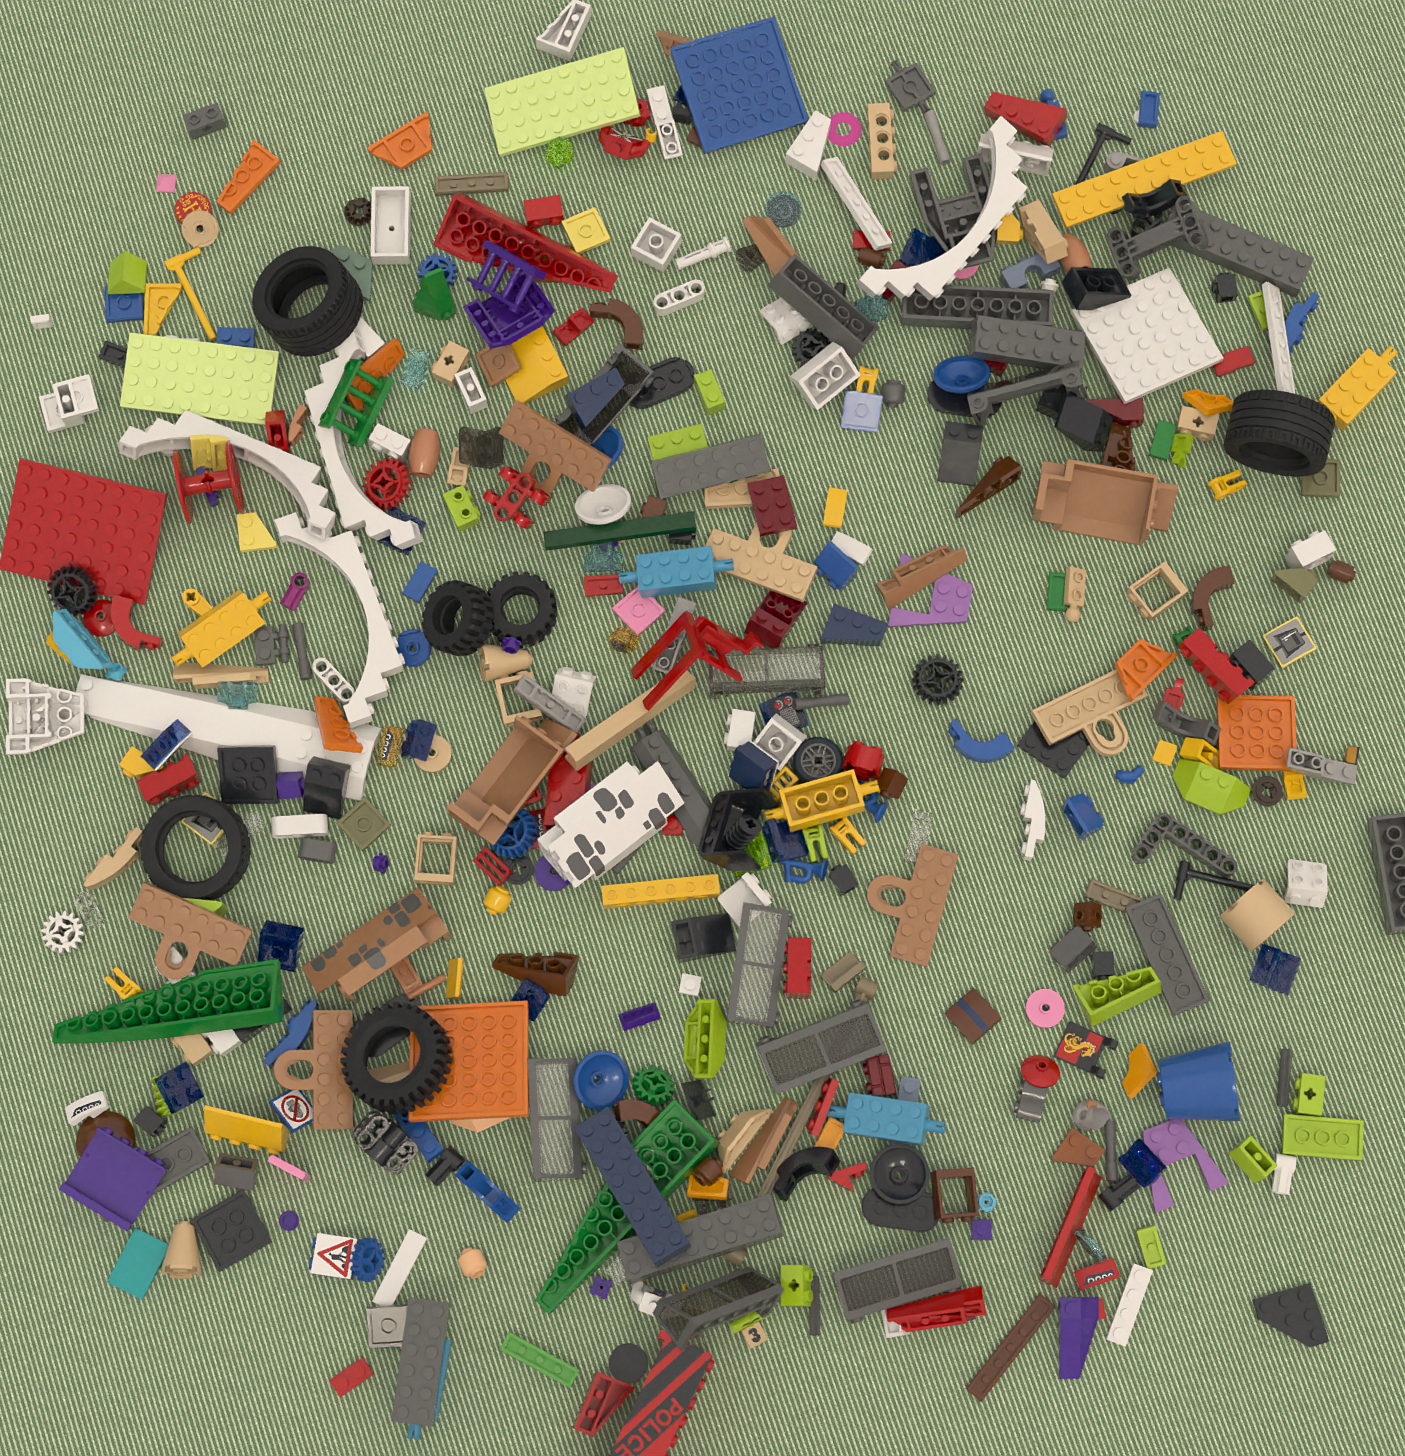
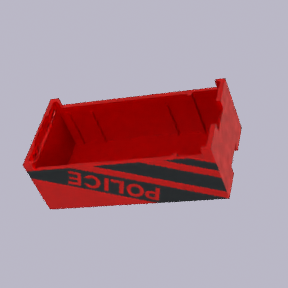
[609,1329,715,1456]

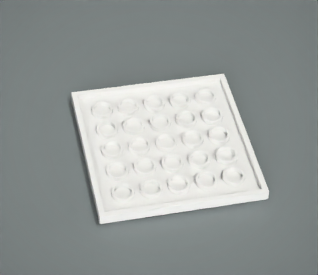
[1071,268,1224,404]

